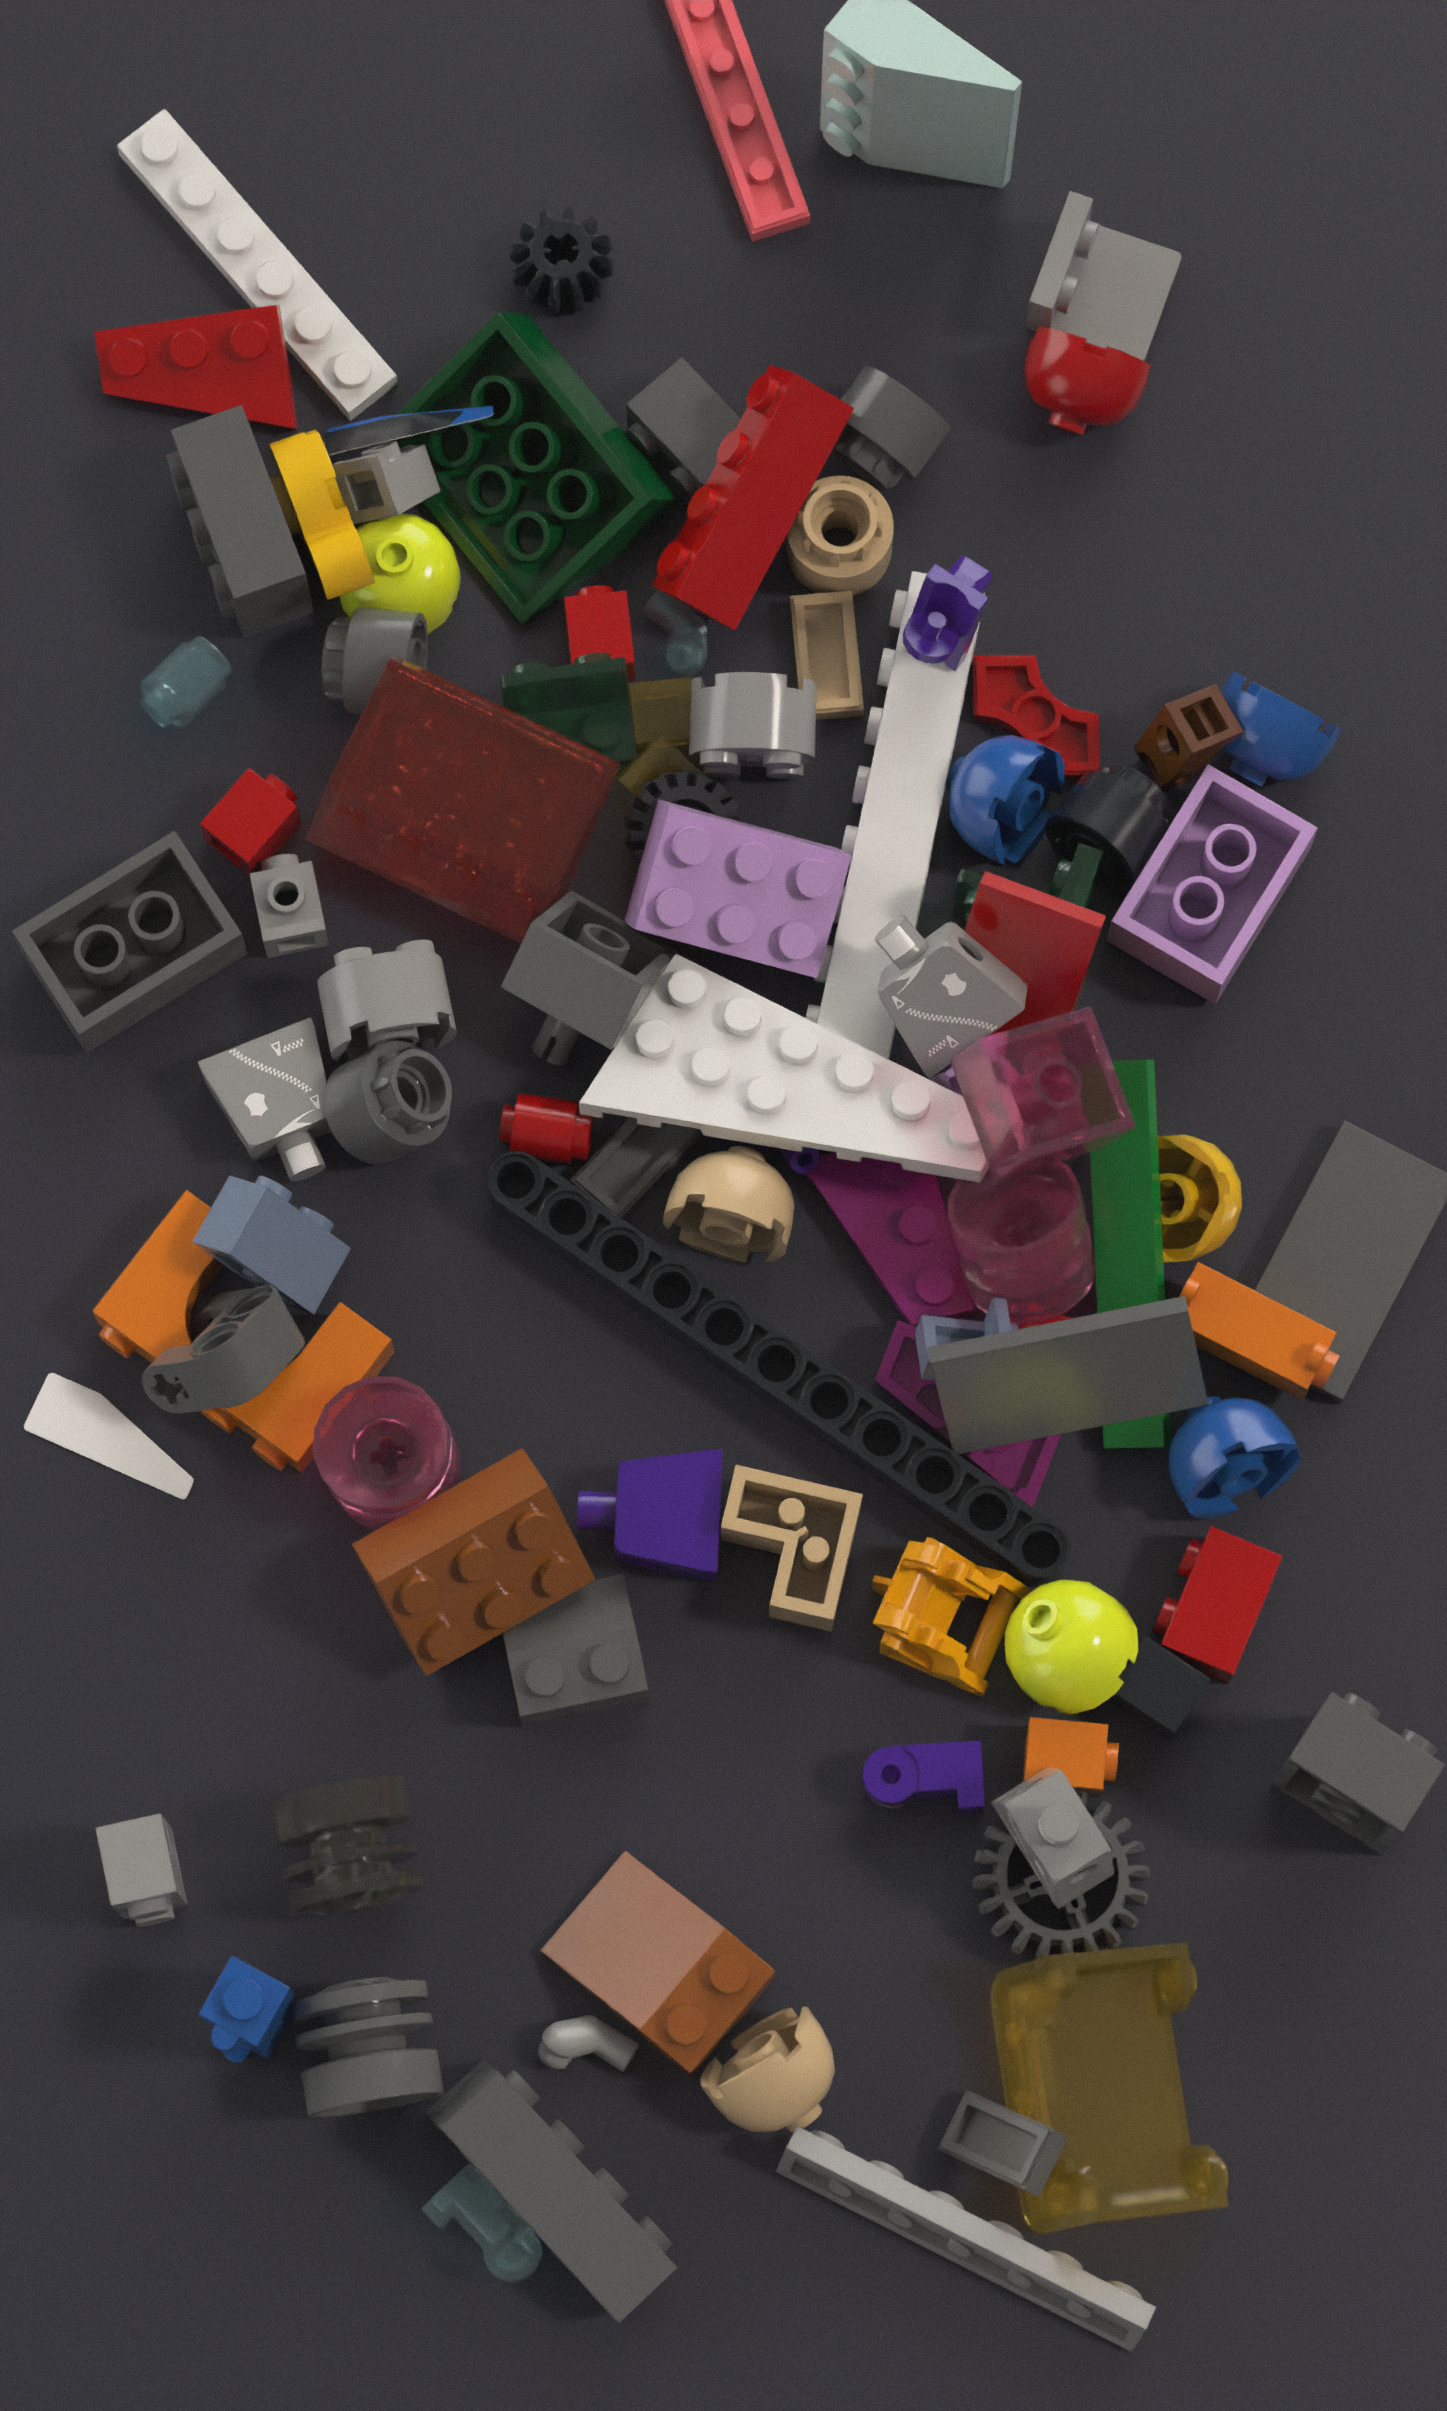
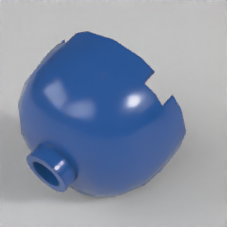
[1221,670,1343,787]
[946,735,1065,865]
[1169,1396,1301,1519]

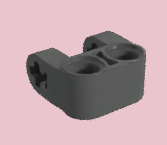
[142,1284,305,1414]

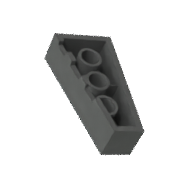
[424,2060,677,2323]

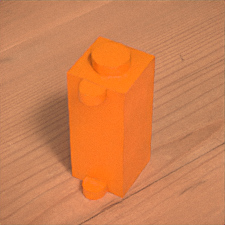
[1179,1262,1340,1401]

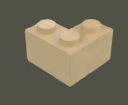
[721,1465,863,1632]

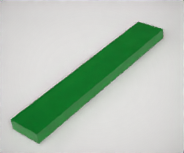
[1086,1059,1172,1448]

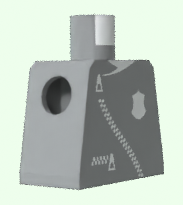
[875,915,1028,1079]
[198,1017,332,1181]
[991,1767,1114,1909]

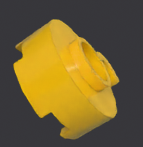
[269,429,375,600]

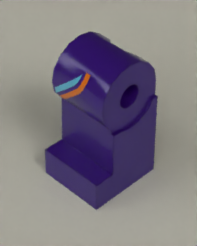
[862,1741,985,1814]

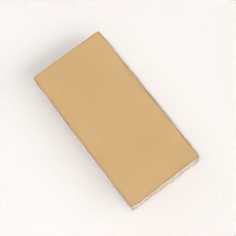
[790,591,864,720]

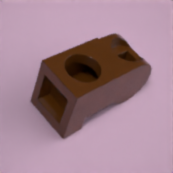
[1134,684,1244,793]

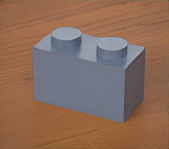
[192,1175,351,1315]

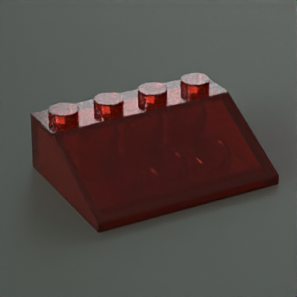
[306,655,620,944]

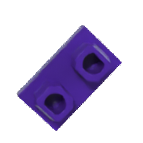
[903,555,993,672]

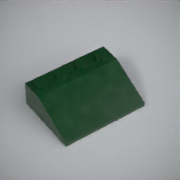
[377,311,680,625]

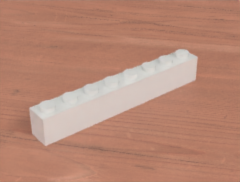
[806,571,985,1059]

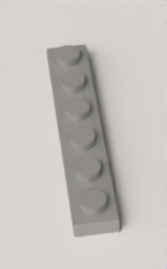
[776,2126,1156,2352]

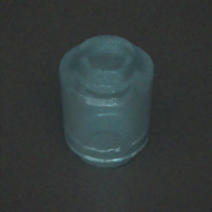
[139,636,232,728]

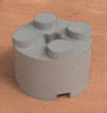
[689,672,817,779]
[317,940,457,1061]

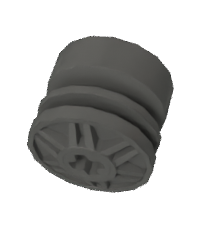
[290,1977,444,2118]

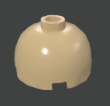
[663,1146,794,1263]
[700,2006,835,2132]

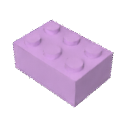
[1107,764,1318,1005]
[624,799,852,978]

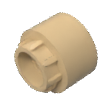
[785,476,894,596]

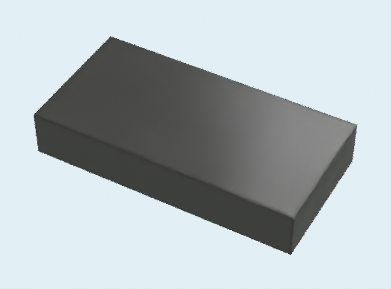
[571,1117,703,1220]
[938,2089,1068,2198]

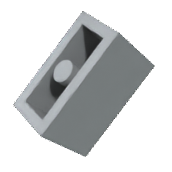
[96,1813,188,1927]

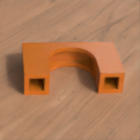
[92,1190,395,1473]

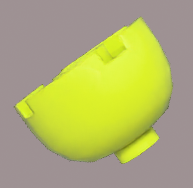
[339,513,461,634]
[1005,1580,1138,1715]

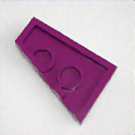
[804,1152,974,1327]
[875,1320,1061,1507]

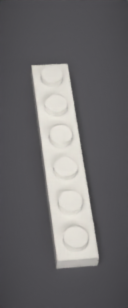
[117,108,398,421]

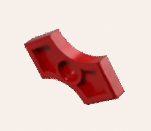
[972,655,1100,781]

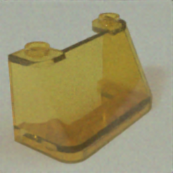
[991,1942,1229,2234]

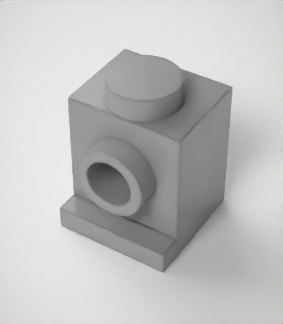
[332,441,441,524]
[250,854,329,958]

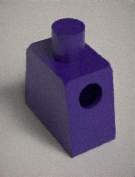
[577,1450,723,1582]

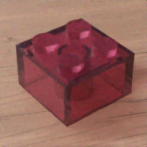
[950,1006,1136,1181]

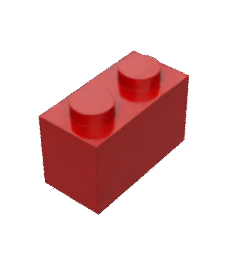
[1152,1526,1283,1684]

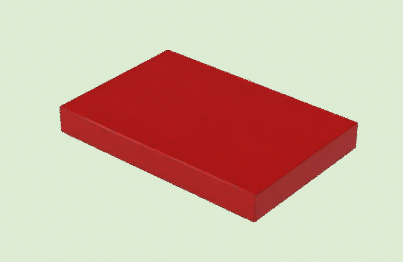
[964,871,1106,1064]

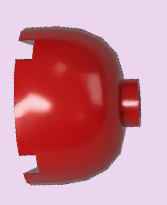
[1024,326,1151,436]

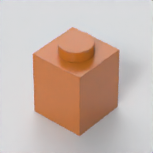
[1022,1717,1119,1798]

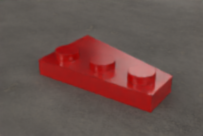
[94,305,298,429]

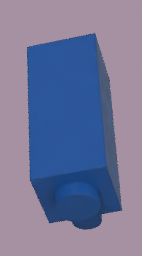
[199,1955,299,2063]

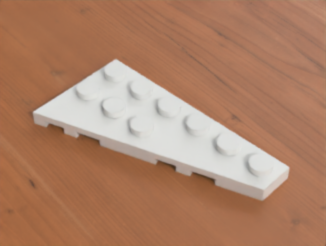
[579,954,1012,1183]

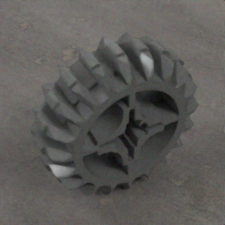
[972,1791,1150,1968]

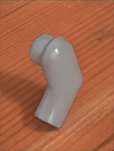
[538,2015,640,2072]

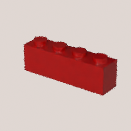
[651,365,854,630]

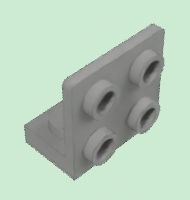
[1026,191,1181,361]

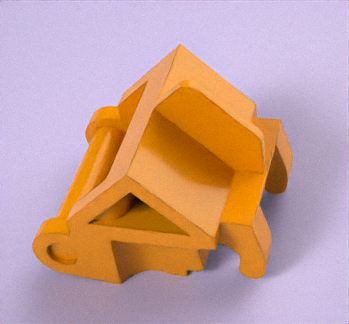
[872,1537,1030,1696]

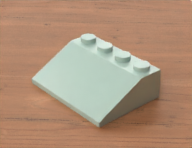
[820,0,1022,189]

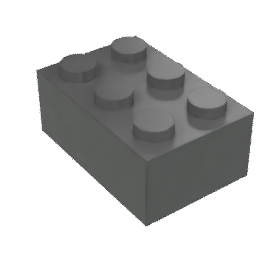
[165,405,314,638]
[12,831,248,1054]
[1272,1692,1445,1855]

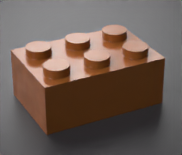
[352,1448,596,1676]

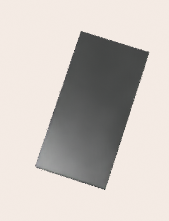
[1254,1120,1447,1404]
[928,1296,1208,1454]

